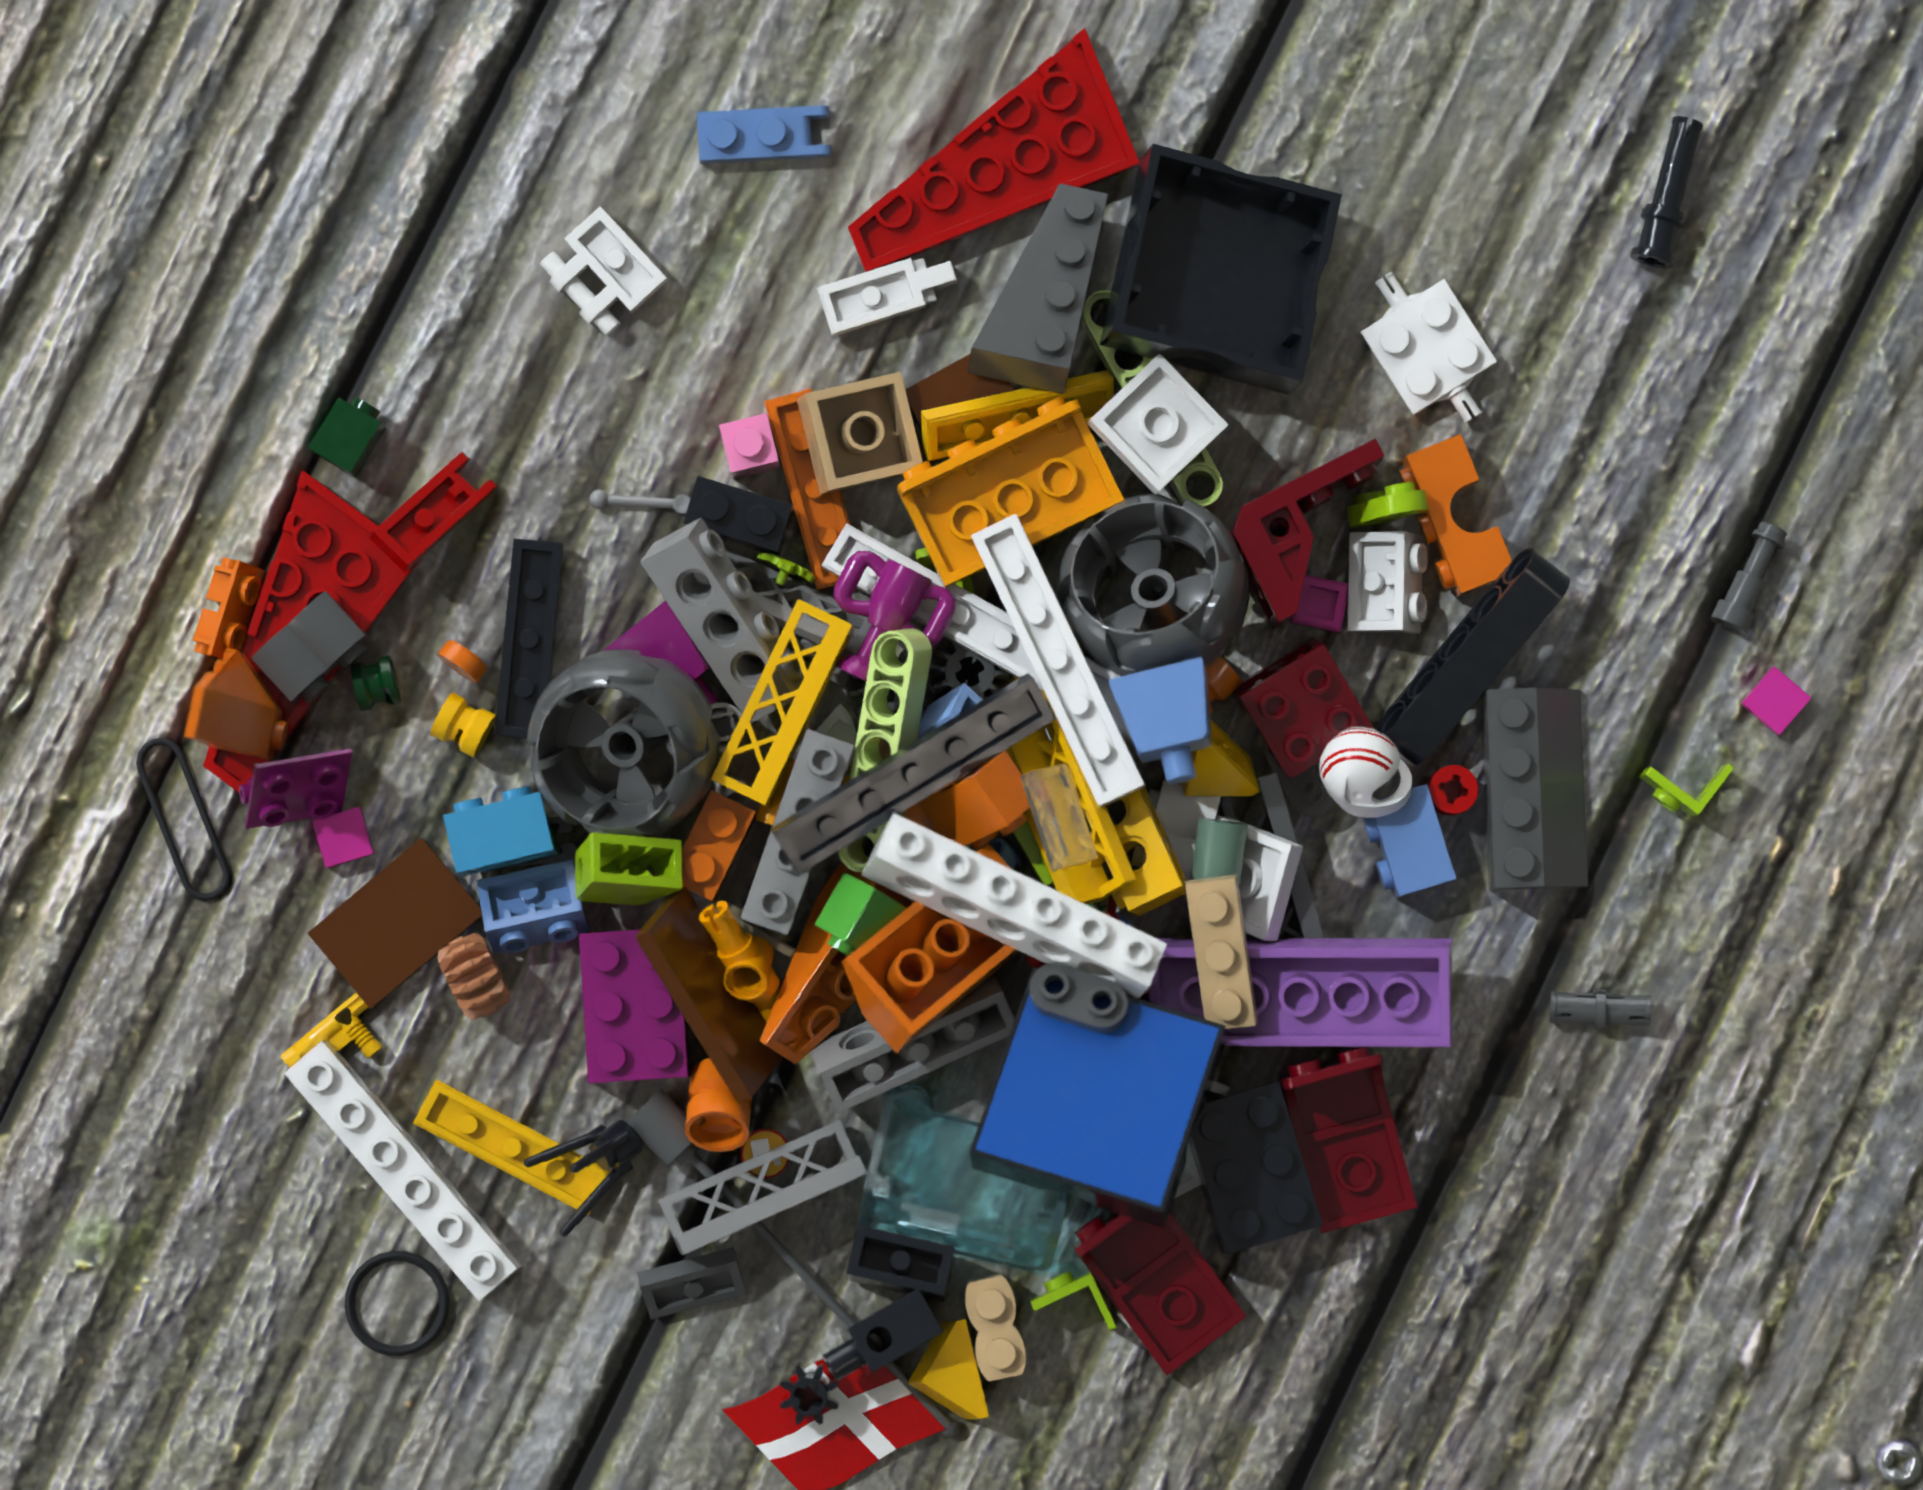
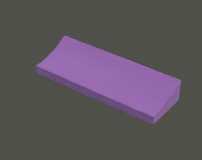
[1149,938,1452,1047]

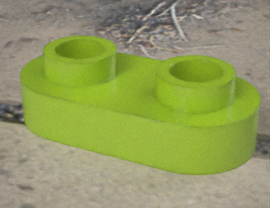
[1346,482,1429,528]

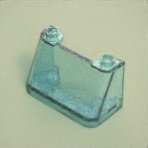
[857,1084,1069,1271]

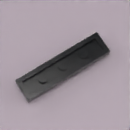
[494,538,564,739]

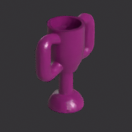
[834,551,956,681]

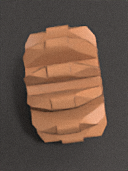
[437,933,511,1020]

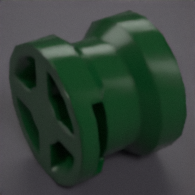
[351,655,401,711]

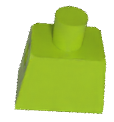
[575,832,682,906]

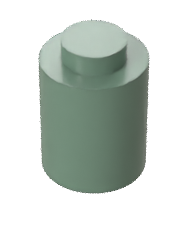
[1191,818,1248,885]

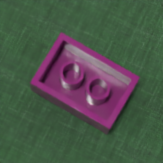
[579,930,691,1083]

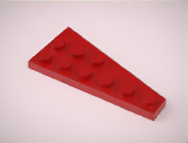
[848,28,1139,272]
[203,470,422,793]

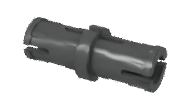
[1549,989,1651,1029]

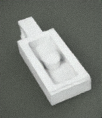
[817,258,958,336]

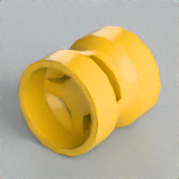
[430,692,496,758]

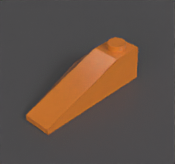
[184,648,288,760]
[760,861,913,1065]

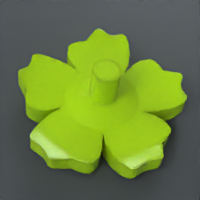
[757,552,815,586]

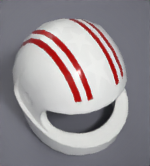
[1319,727,1412,818]

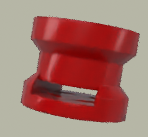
[1427,765,1478,816]

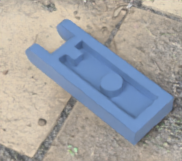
[697,106,832,164]

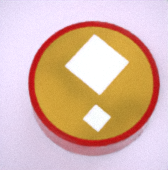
[741,1129,791,1179]

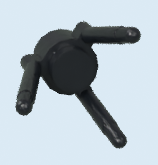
[524,1120,642,1237]

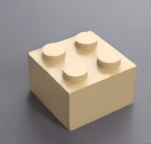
[797,372,923,495]

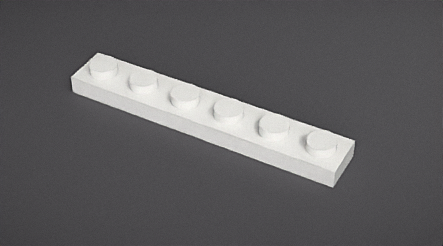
[971,514,1146,808]

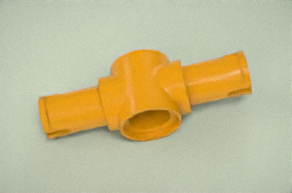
[699,901,780,1023]

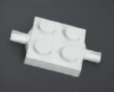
[1361,272,1497,424]

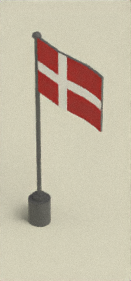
[626,1089,959,1490]

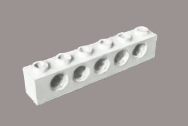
[862,813,1167,999]
[284,1041,522,1301]

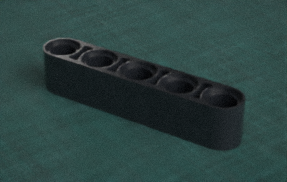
[1376,548,1570,765]

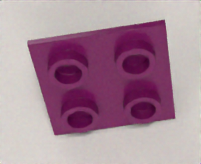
[239,748,353,829]

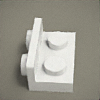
[1347,531,1428,634]

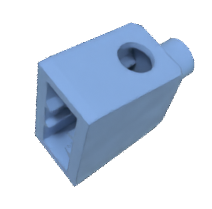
[1108,657,1211,784]

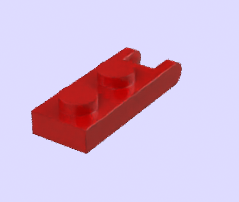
[370,452,498,572]

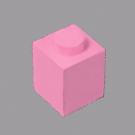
[719,413,781,479]

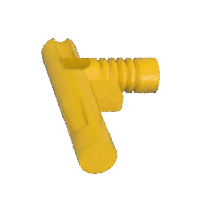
[280,992,383,1068]

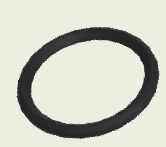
[345,1251,450,1356]

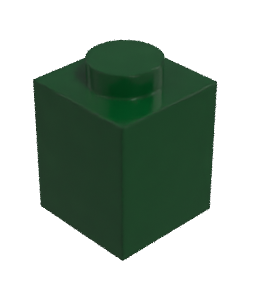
[308,397,386,478]

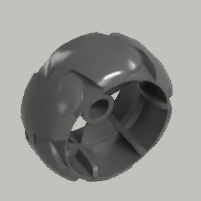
[1057,494,1250,676]
[527,649,720,837]

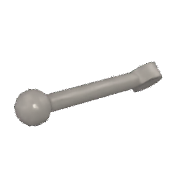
[589,489,691,515]

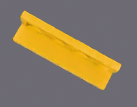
[711,599,855,807]
[1005,700,1136,905]

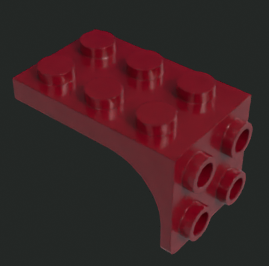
[1278,1047,1418,1233]
[1072,1212,1247,1376]

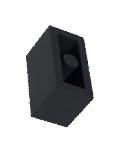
[683,476,794,556]
[846,1225,955,1302]

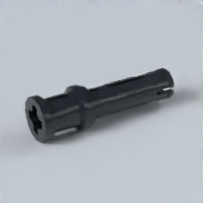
[1630,116,1703,268]

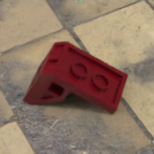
[1232,438,1385,630]

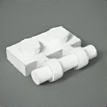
[540,206,668,336]

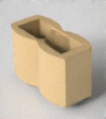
[965,1273,1026,1382]

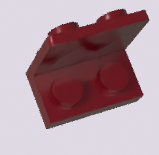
[1232,637,1372,778]

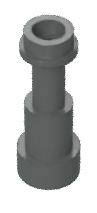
[1710,522,1787,634]

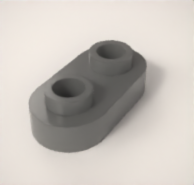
[1029,963,1128,1033]

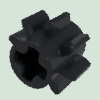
[780,1363,840,1425]

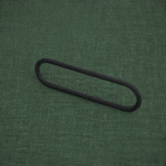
[136,738,231,901]

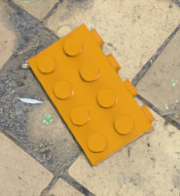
[897,396,1124,588]

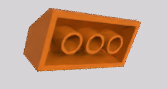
[842,843,1020,1054]

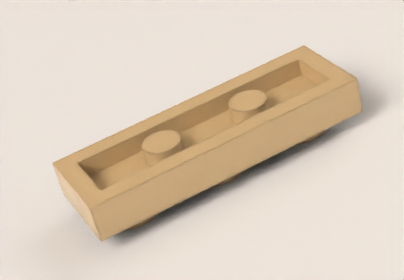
[1185,875,1258,1029]

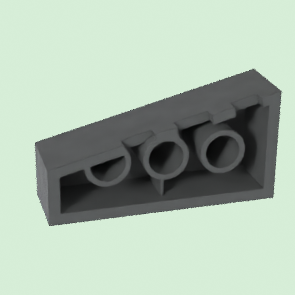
[967,183,1108,394]

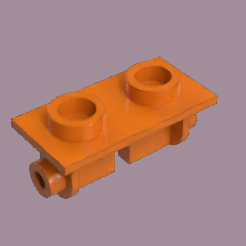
[192,557,265,660]

